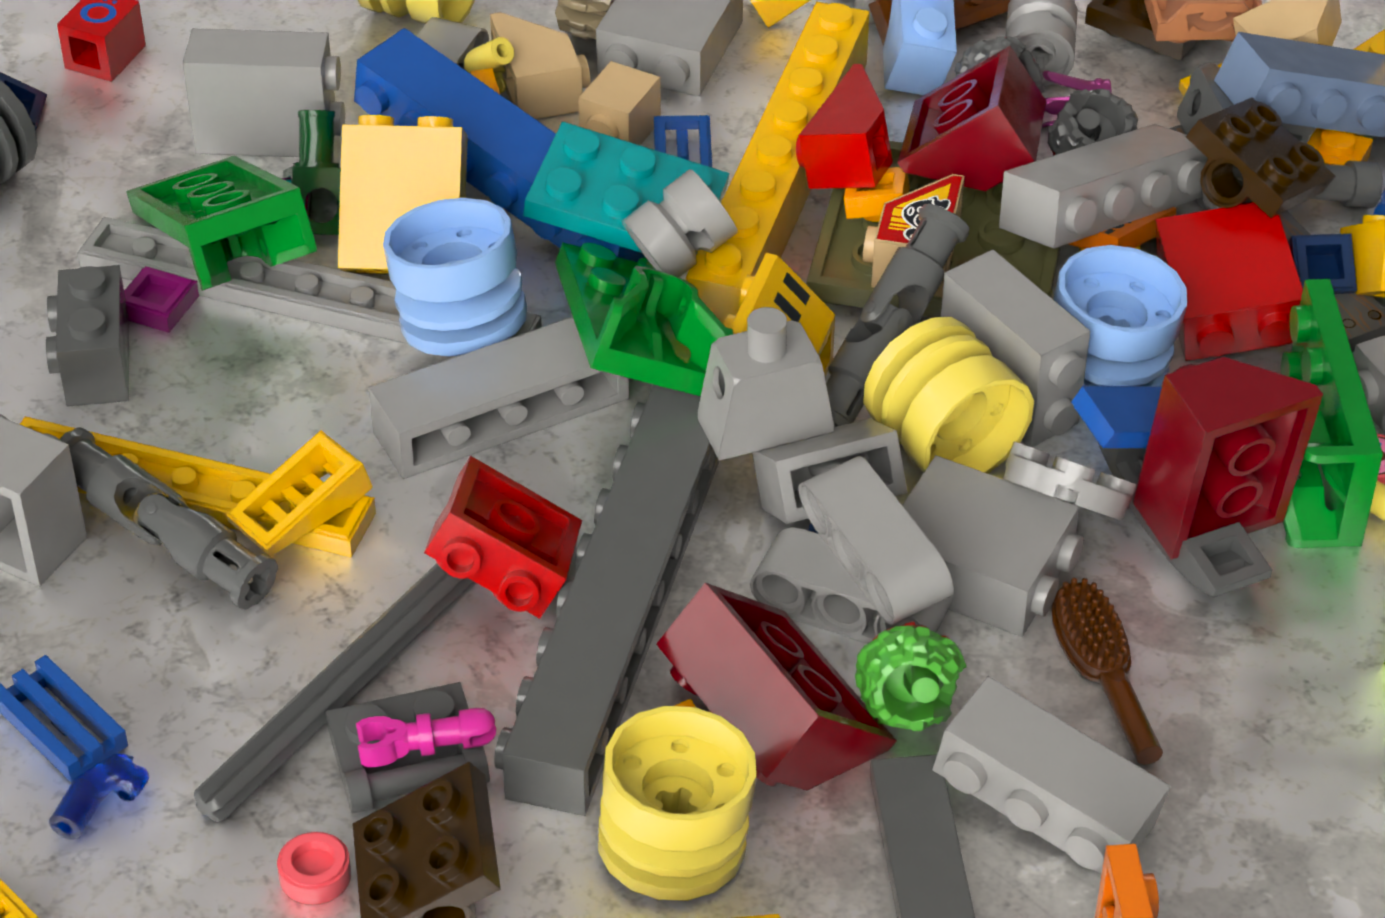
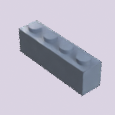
[1214,32,1385,137]

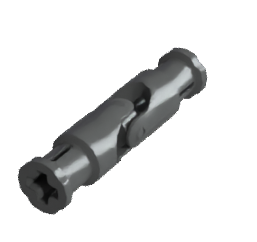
[826,204,970,427]
[60,427,278,610]

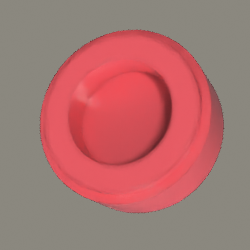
[277,832,351,905]

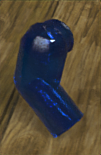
[49,754,149,840]

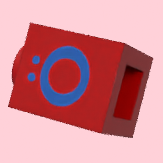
[57,0,146,82]

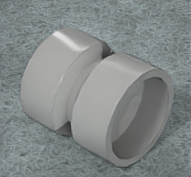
[1005,0,1078,87]
[622,169,738,277]

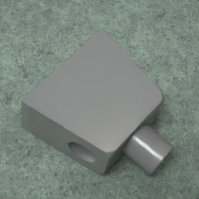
[697,307,834,461]

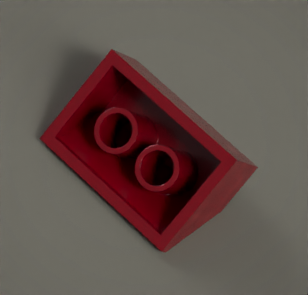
[897,45,1046,191]
[1133,356,1323,560]
[656,582,897,791]

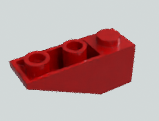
[796,64,893,189]

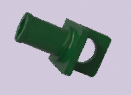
[283,110,341,235]

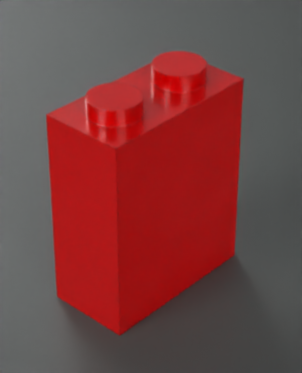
[1155,202,1303,362]

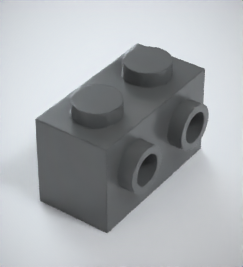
[46,265,129,407]

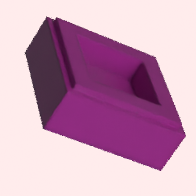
[124,266,199,333]

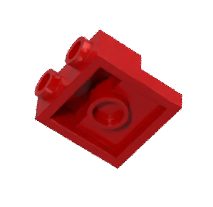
[424,456,583,619]

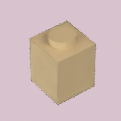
[578,61,661,145]

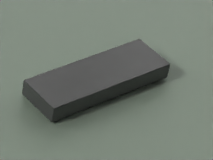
[870,754,975,918]

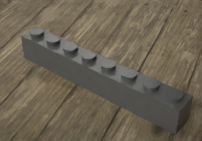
[494,384,719,816]

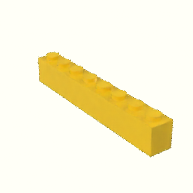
[686,1,870,324]

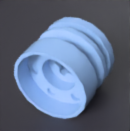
[383,198,527,357]
[1053,245,1187,387]

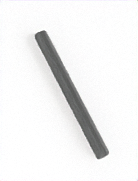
[194,563,474,822]

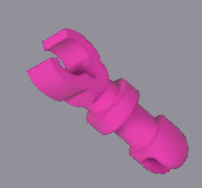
[356,708,497,767]

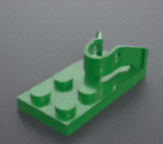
[126,156,317,291]
[555,242,733,396]
[1281,279,1383,548]

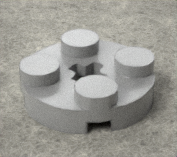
[1003,441,1137,521]

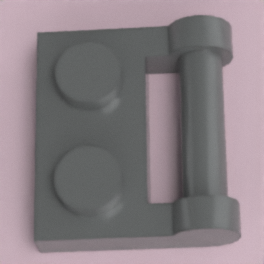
[326,682,490,813]

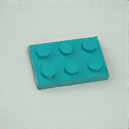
[523,121,730,254]

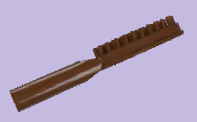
[1051,577,1163,765]

